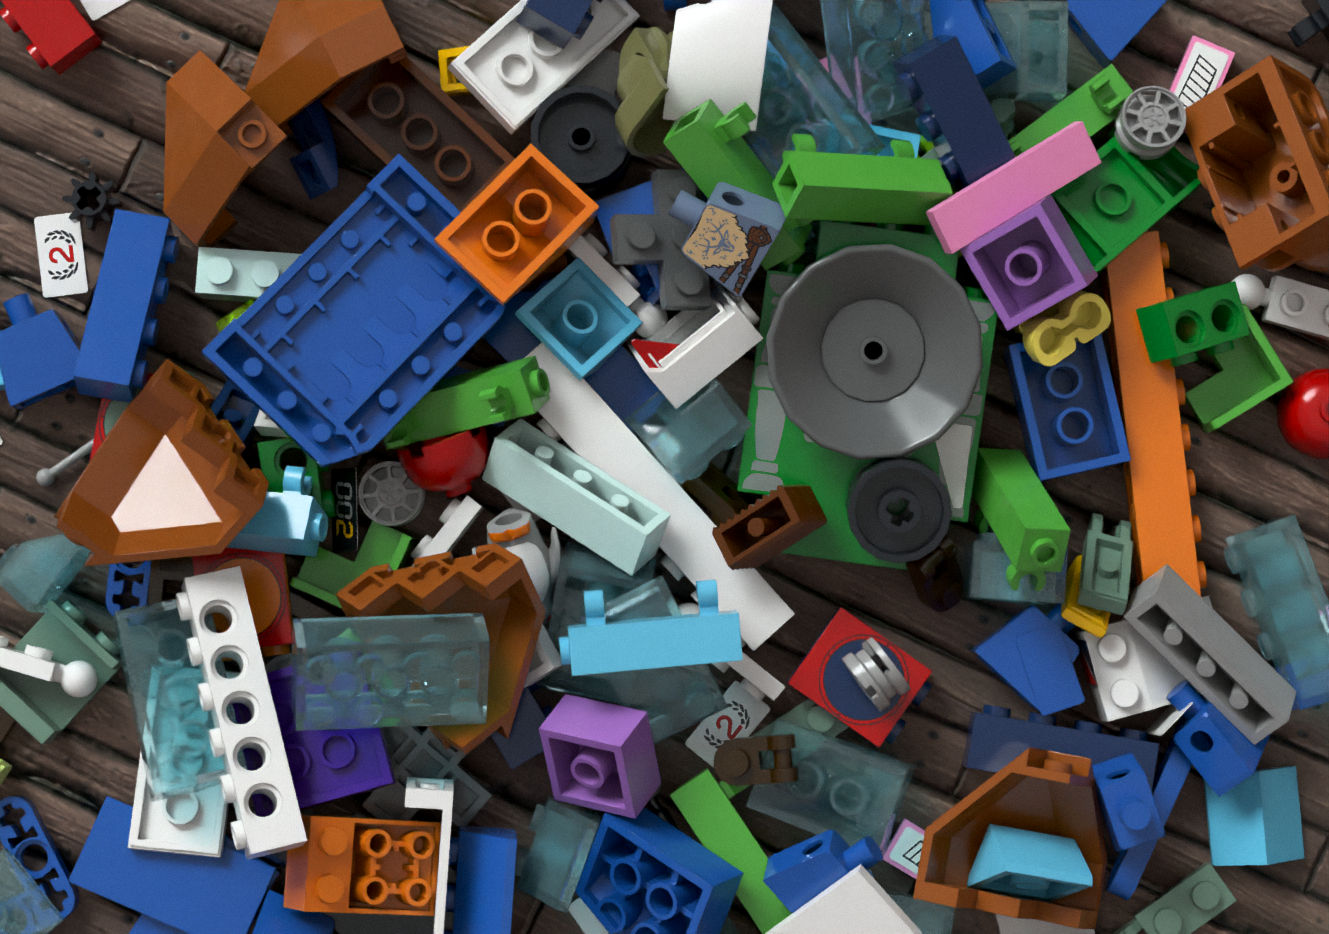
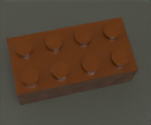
[321,57,515,212]

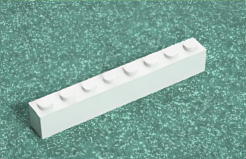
[525,343,795,651]

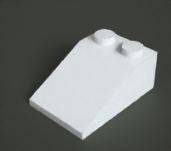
[1075,596,1213,722]

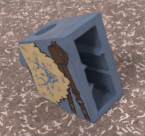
[668,182,786,297]

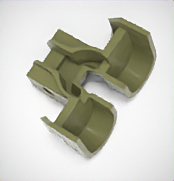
[615,27,785,158]

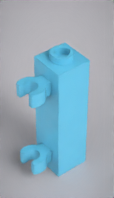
[227,466,328,557]
[559,579,743,676]

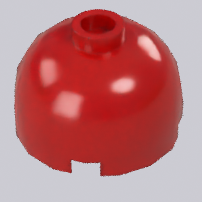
[1276,368,1329,460]
[395,426,490,497]

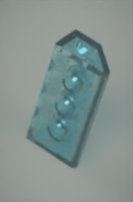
[742,4,886,178]
[1223,514,1329,710]
[113,599,247,802]

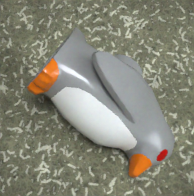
[472,508,562,625]

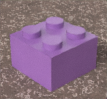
[960,195,1098,331]
[539,694,661,819]

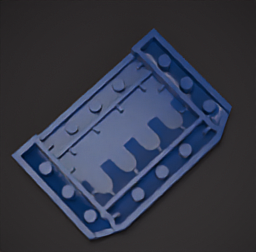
[202,154,506,468]

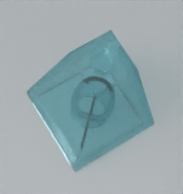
[0,533,90,613]

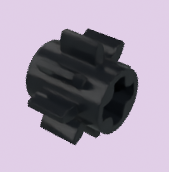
[62,172,123,231]

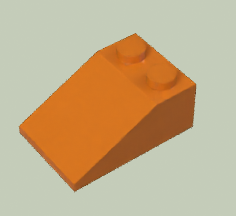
[434,144,599,305]

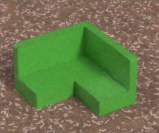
[1185,304,1293,434]
[290,520,416,608]

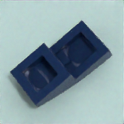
[288,98,338,200]

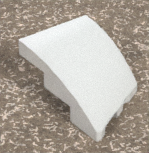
[663,0,773,131]

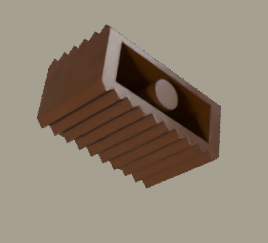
[712,484,827,570]

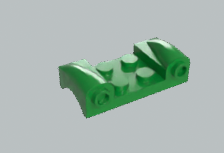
[1033,127,1202,291]

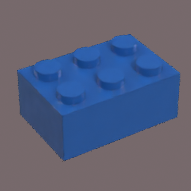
[1003,333,1131,482]

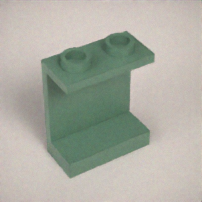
[0,599,126,745]

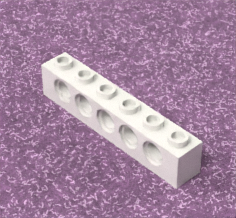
[176,566,307,860]

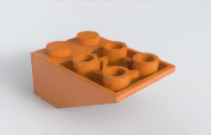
[283,814,441,916]

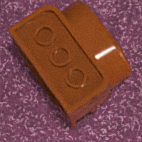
[1185,55,1329,272]

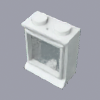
[628,280,763,409]

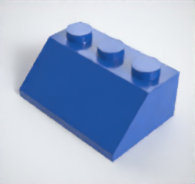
[444,826,517,934]

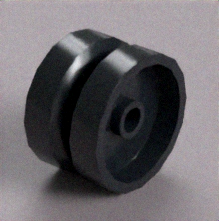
[531,85,632,199]
[845,455,952,563]

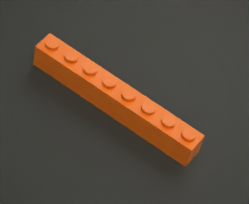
[1101,231,1207,597]

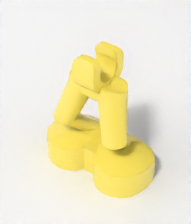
[1013,290,1111,366]

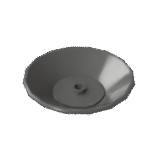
[766,244,983,460]

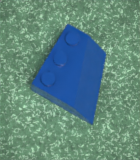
[575,807,744,934]

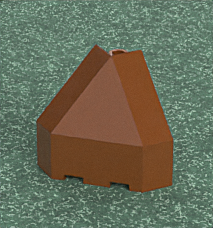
[245,0,408,135]
[163,50,288,248]
[54,359,269,567]
[335,543,546,754]
[913,747,1107,929]

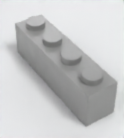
[1123,564,1297,745]

